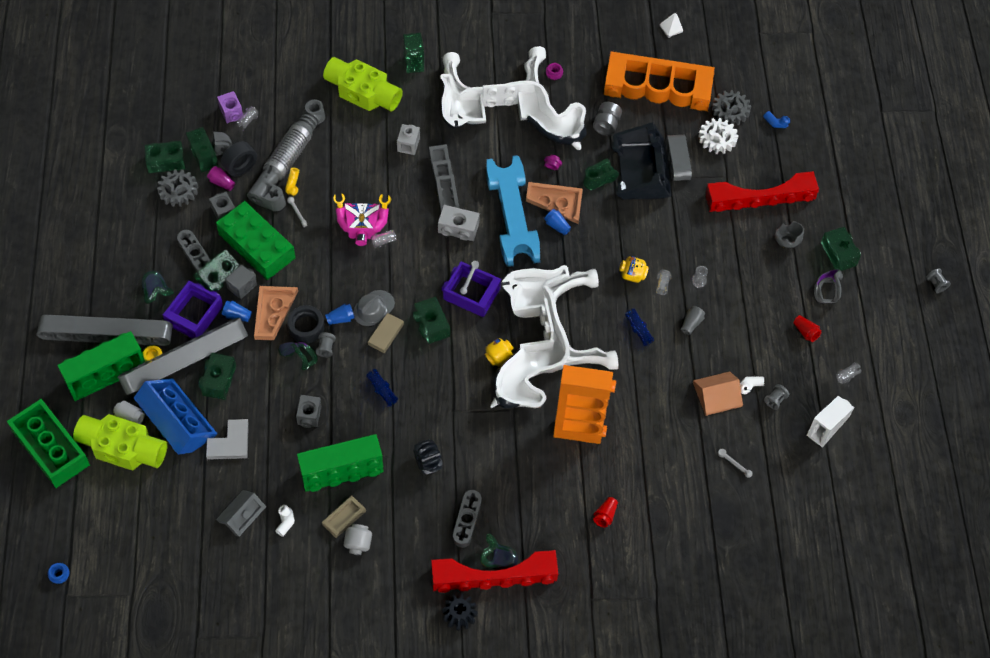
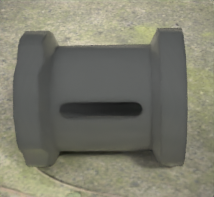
[926,268,951,293]
[316,332,336,358]
[764,384,790,410]

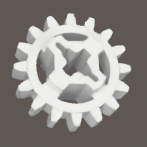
[699,118,738,154]

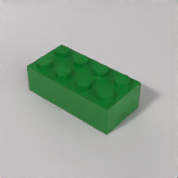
[216,201,296,280]
[58,331,145,401]
[7,399,90,488]
[297,434,384,492]

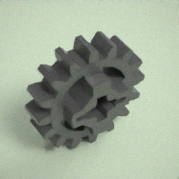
[712,90,751,125]
[157,169,198,207]

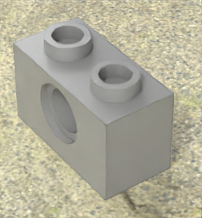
[438,205,480,241]

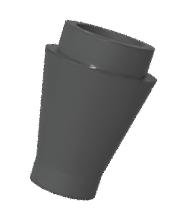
[681,306,705,335]

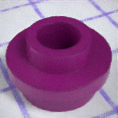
[546,63,563,80]
[544,155,562,170]

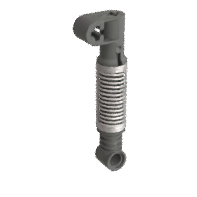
[247,99,325,212]

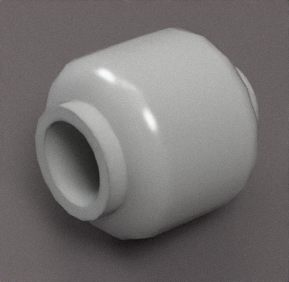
[344,524,372,555]

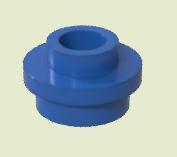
[48,563,70,584]

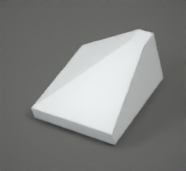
[660,13,683,38]

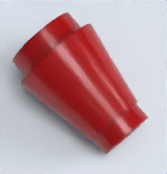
[793,315,822,342]
[593,497,618,528]

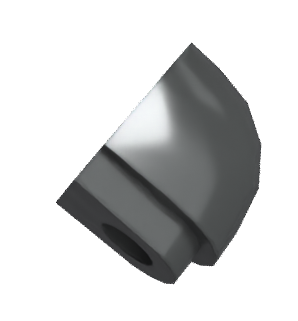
[213,132,232,155]

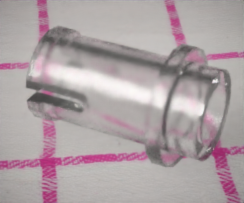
[236,106,259,129]
[371,229,396,248]
[692,266,708,287]
[656,270,672,295]
[836,363,862,384]

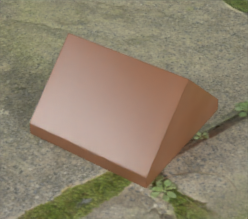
[693,372,743,416]

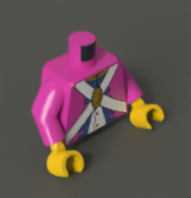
[333,194,391,246]

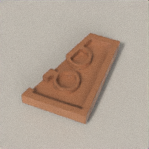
[526,182,583,224]
[254,286,298,340]

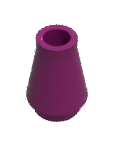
[207,166,235,191]

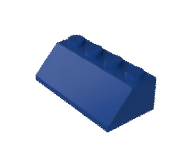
[134,379,217,455]

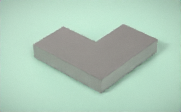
[206,419,249,459]

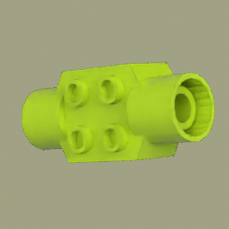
[323,57,403,111]
[73,414,167,471]

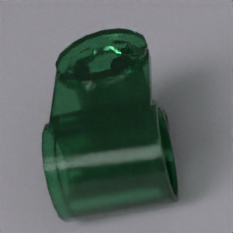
[583,159,619,190]

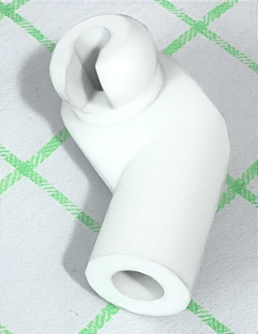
[740,377,764,394]
[275,505,295,537]

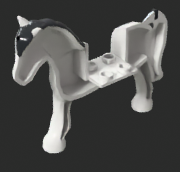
[440,46,587,150]
[490,265,619,409]

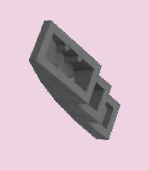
[429,144,459,212]

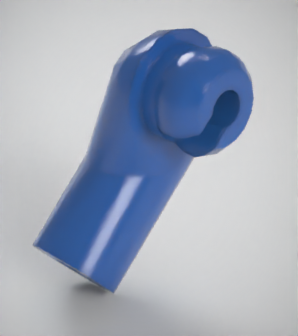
[763,111,790,129]

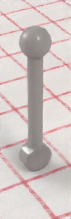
[287,197,307,227]
[460,261,479,294]
[718,449,752,478]

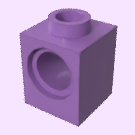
[217,91,244,123]

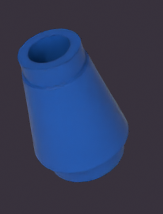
[544,209,571,236]
[222,300,252,322]
[325,304,355,325]

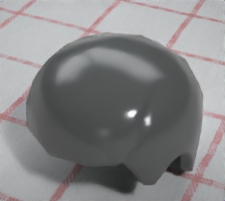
[775,221,804,248]

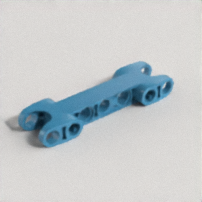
[486,155,540,267]

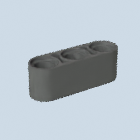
[666,134,692,181]

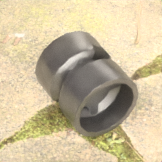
[593,102,622,136]

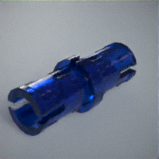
[625,309,654,346]
[366,369,398,406]

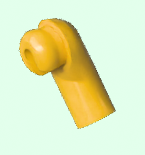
[285,168,300,196]

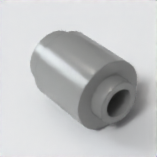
[113,401,145,424]

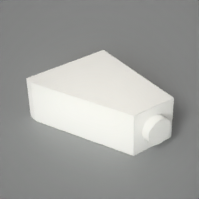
[807,396,854,447]

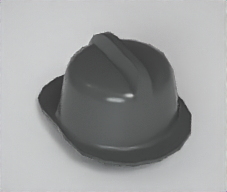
[353,290,395,326]

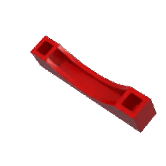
[705,171,819,212]
[431,550,558,593]

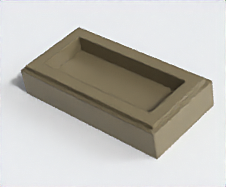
[368,313,404,353]
[322,496,366,538]

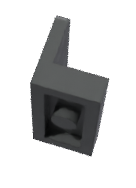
[216,490,266,537]

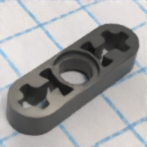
[177,230,213,276]
[453,490,481,548]

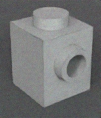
[397,124,420,155]

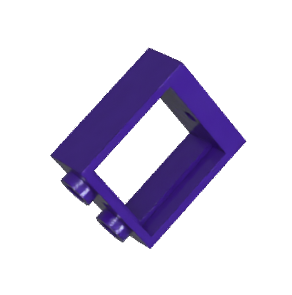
[442,261,501,318]
[163,281,223,339]

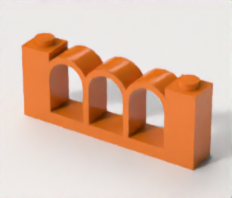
[604,52,715,111]
[553,365,616,444]

